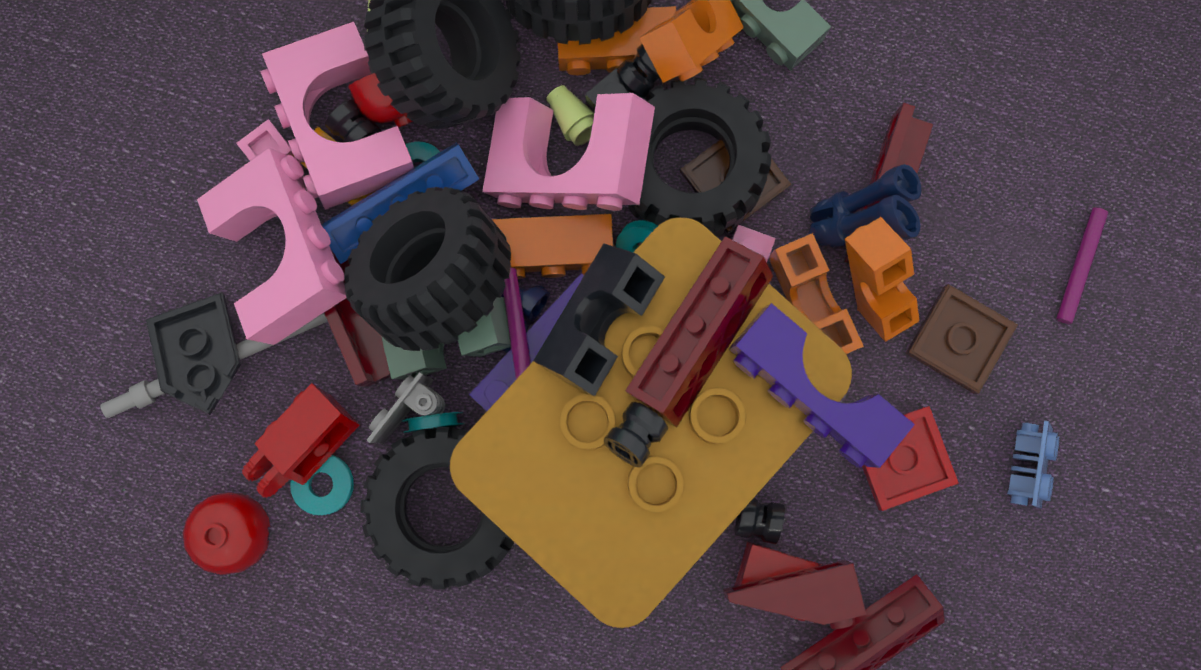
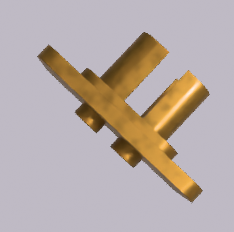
[450,218,852,628]

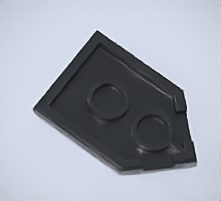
[146,293,241,415]

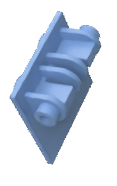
[1007,421,1060,509]

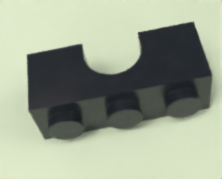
[533,243,665,397]

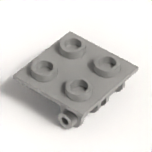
[367,372,445,444]

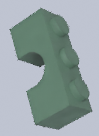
[731,0,831,71]
[381,297,511,380]

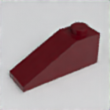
[723,560,866,629]

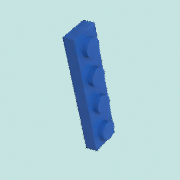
[321,142,479,264]

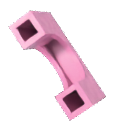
[260,22,414,210]
[482,93,655,211]
[197,148,347,345]

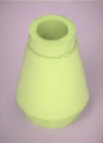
[546,85,594,146]

